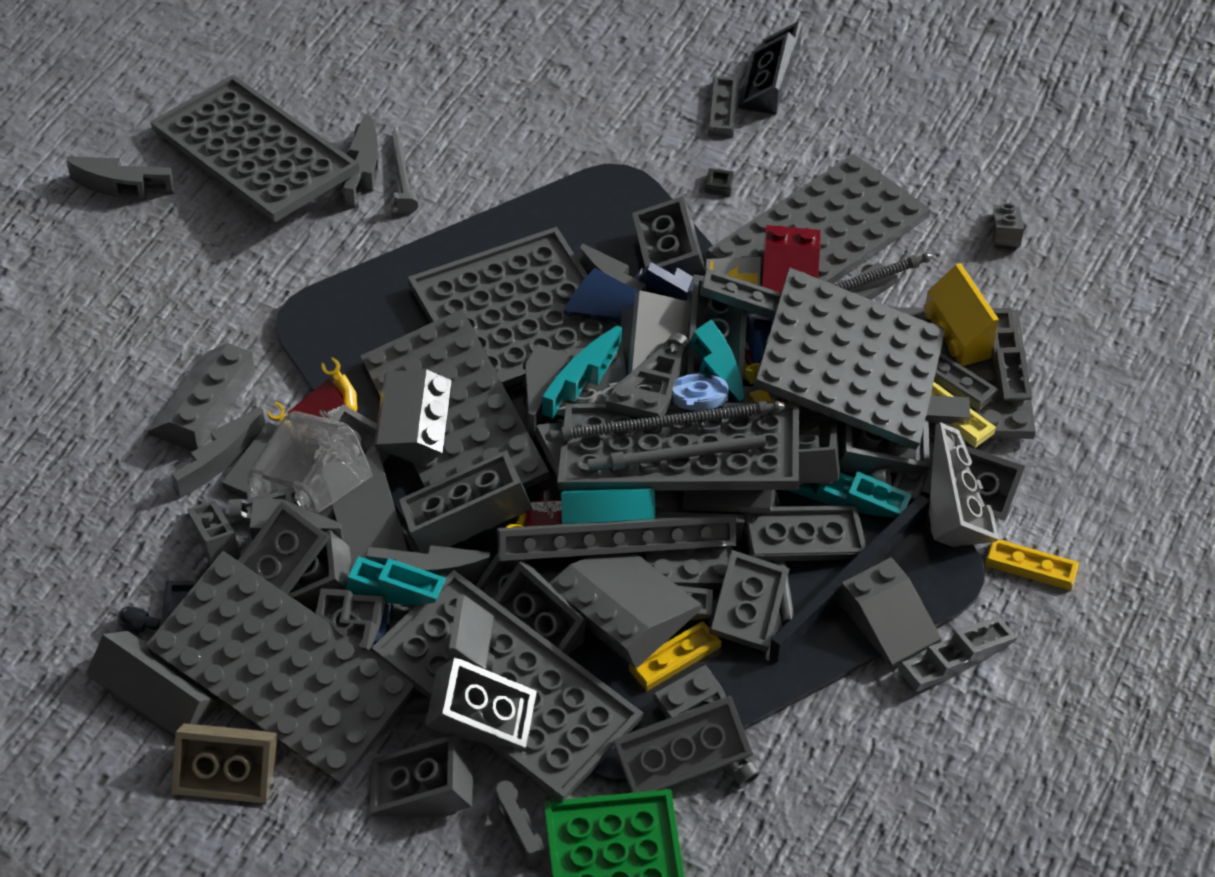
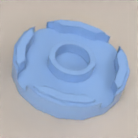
[672,373,728,411]

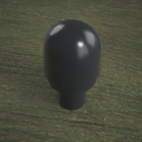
[117,606,161,632]

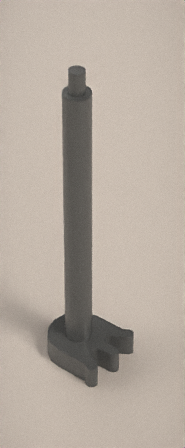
[391,130,419,215]

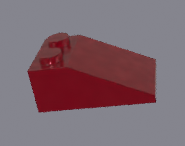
[761,225,821,293]

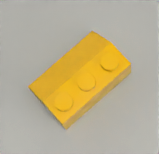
[923,263,999,366]

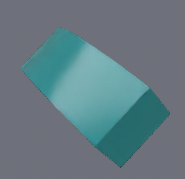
[689,320,744,403]
[561,488,656,524]
[346,556,446,605]

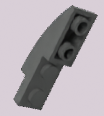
[341,114,379,208]
[66,156,174,200]
[367,545,490,583]

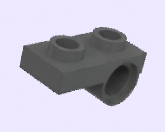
[992,203,1024,247]

